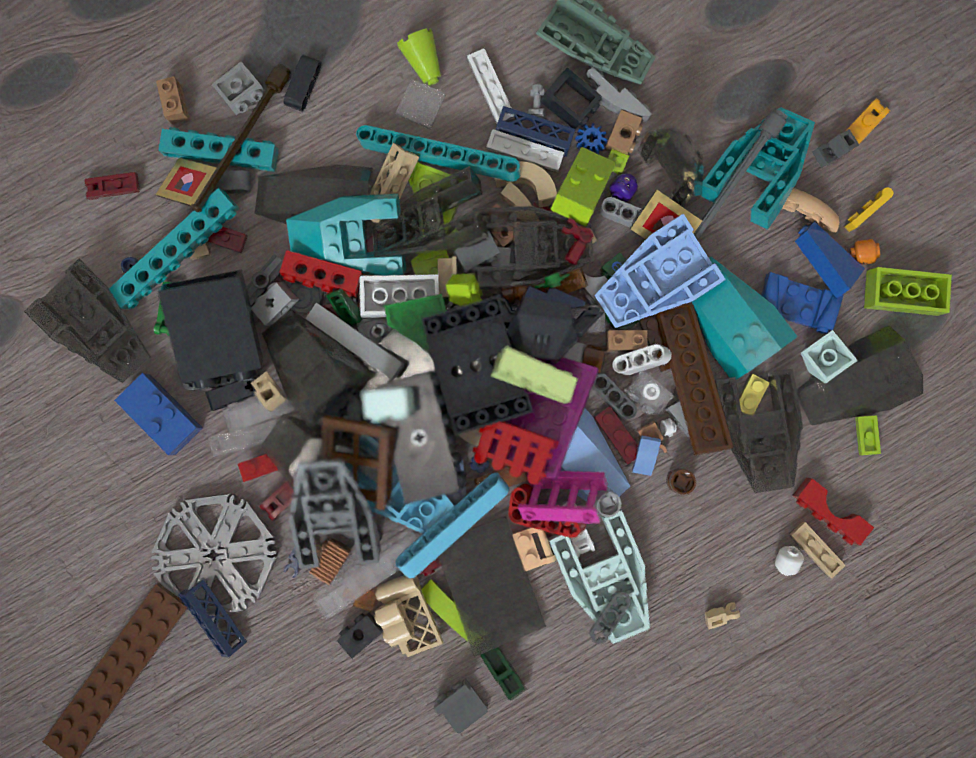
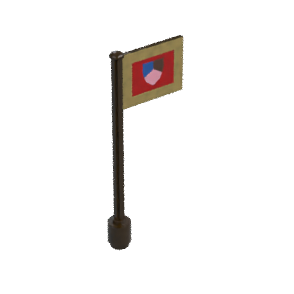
[155,64,291,212]

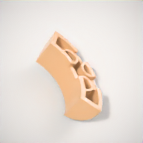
[782,188,840,233]

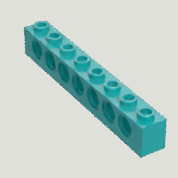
[106,188,240,310]

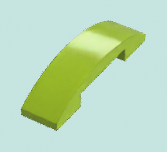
[421,579,488,647]

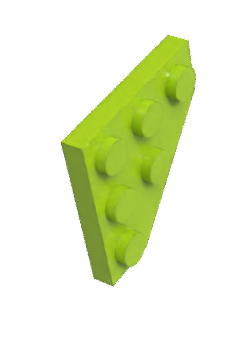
[408,162,467,235]

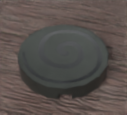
[287,281,323,313]

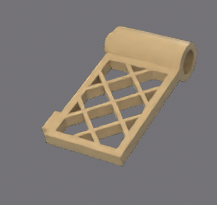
[375,575,444,657]

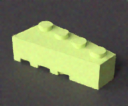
[491,347,577,404]

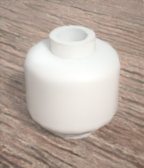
[775,546,804,576]

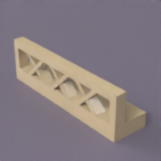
[370,143,419,226]

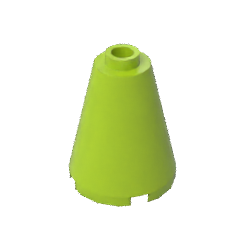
[397,28,441,86]

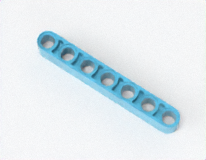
[395,473,510,578]

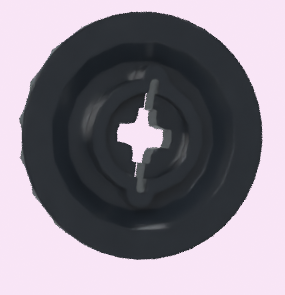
[322,387,369,439]

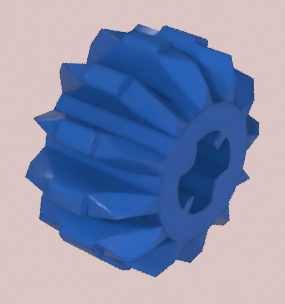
[575,123,608,155]

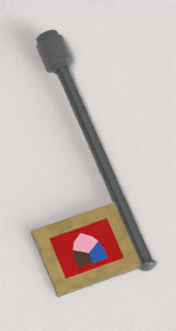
[629,109,788,240]

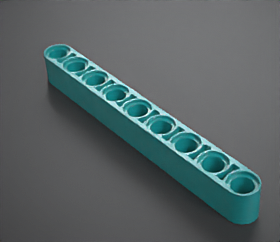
[356,125,521,182]

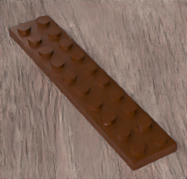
[42,583,188,758]

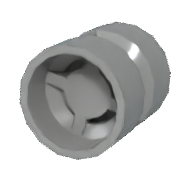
[594,487,621,517]

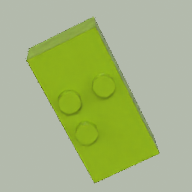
[551,147,616,226]
[864,267,952,316]

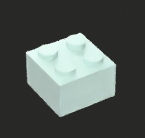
[363,387,415,421]

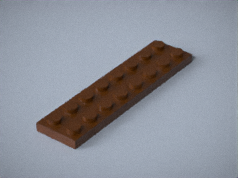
[656,302,733,456]

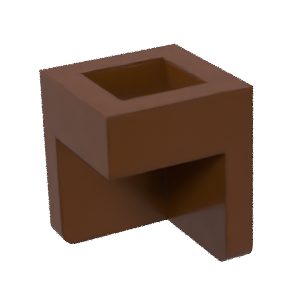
[582,344,607,374]

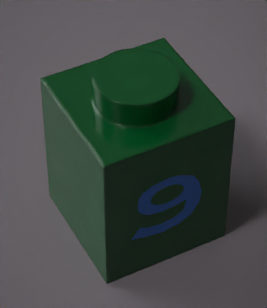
[600,252,627,280]

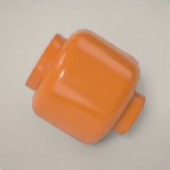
[850,239,880,265]

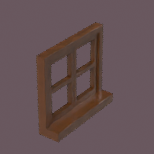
[322,415,395,511]

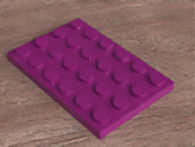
[490,357,599,480]

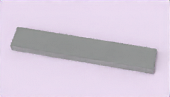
[306,303,405,381]

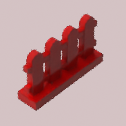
[472,421,560,484]

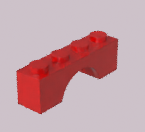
[792,478,875,546]

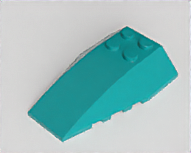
[692,256,798,382]

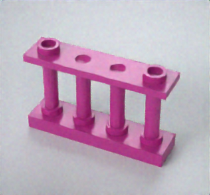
[518,471,608,523]

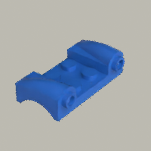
[761,272,844,334]

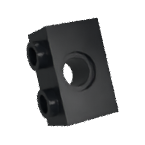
[337,612,383,659]

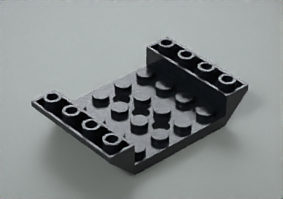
[421,296,533,435]

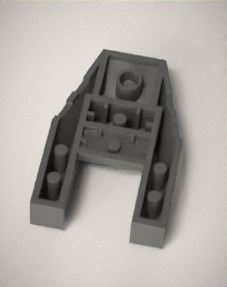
[289,460,381,569]

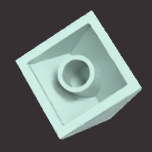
[801,330,858,384]

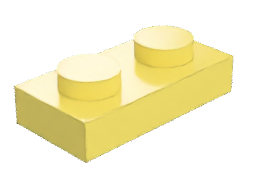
[734,374,770,417]

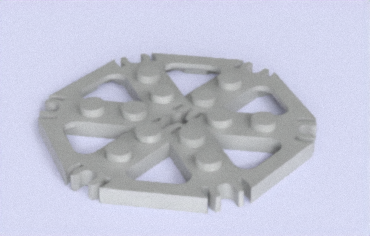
[151,494,277,615]

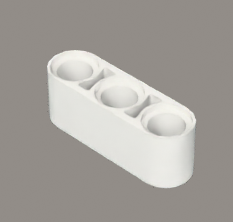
[613,344,671,375]

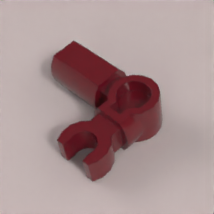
[561,218,594,265]

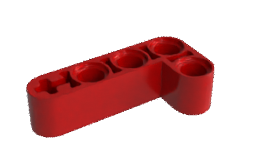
[508,484,586,538]

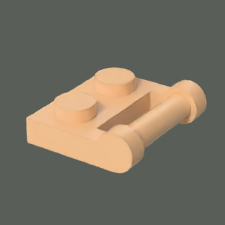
[511,527,557,572]

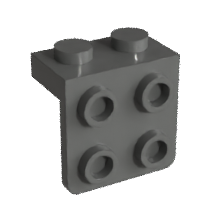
[434,679,488,733]

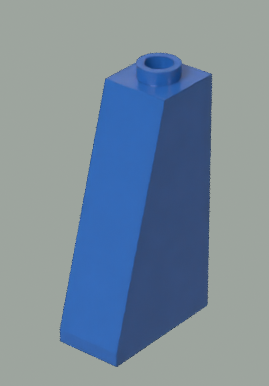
[795,221,865,299]

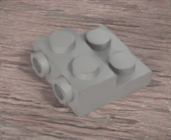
[212,62,265,115]

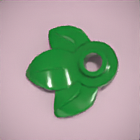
[533,272,570,289]

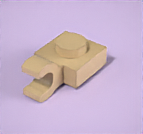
[705,602,740,629]

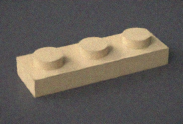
[789,522,846,579]

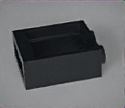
[540,68,602,130]

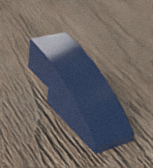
[521,286,586,309]

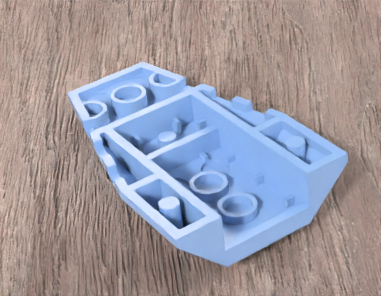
[594,214,725,328]
[560,408,630,502]

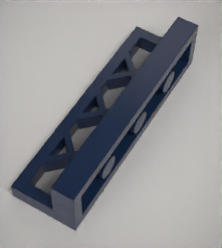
[496,106,575,157]
[178,580,247,658]

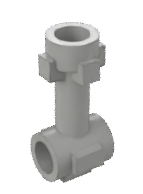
[528,85,546,119]

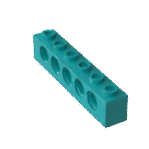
[158,127,279,172]

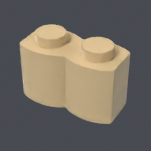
[374,599,415,647]

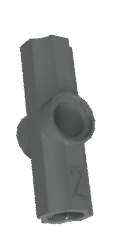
[246,254,283,307]

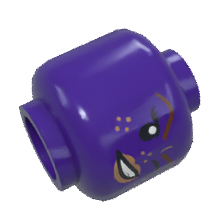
[610,173,638,202]

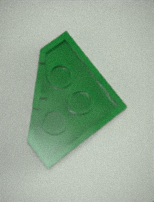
[384,294,446,352]

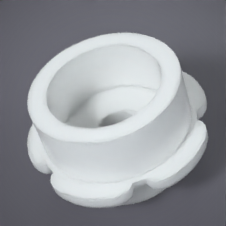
[660,418,677,437]

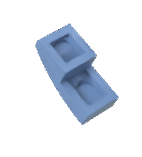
[632,436,661,476]

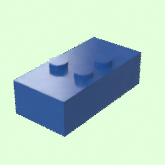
[114,373,203,455]

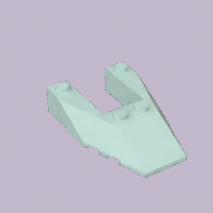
[548,510,650,644]

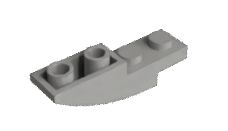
[585,67,652,123]

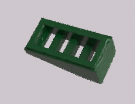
[326,289,363,326]

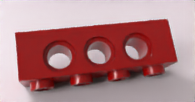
[280,250,363,298]

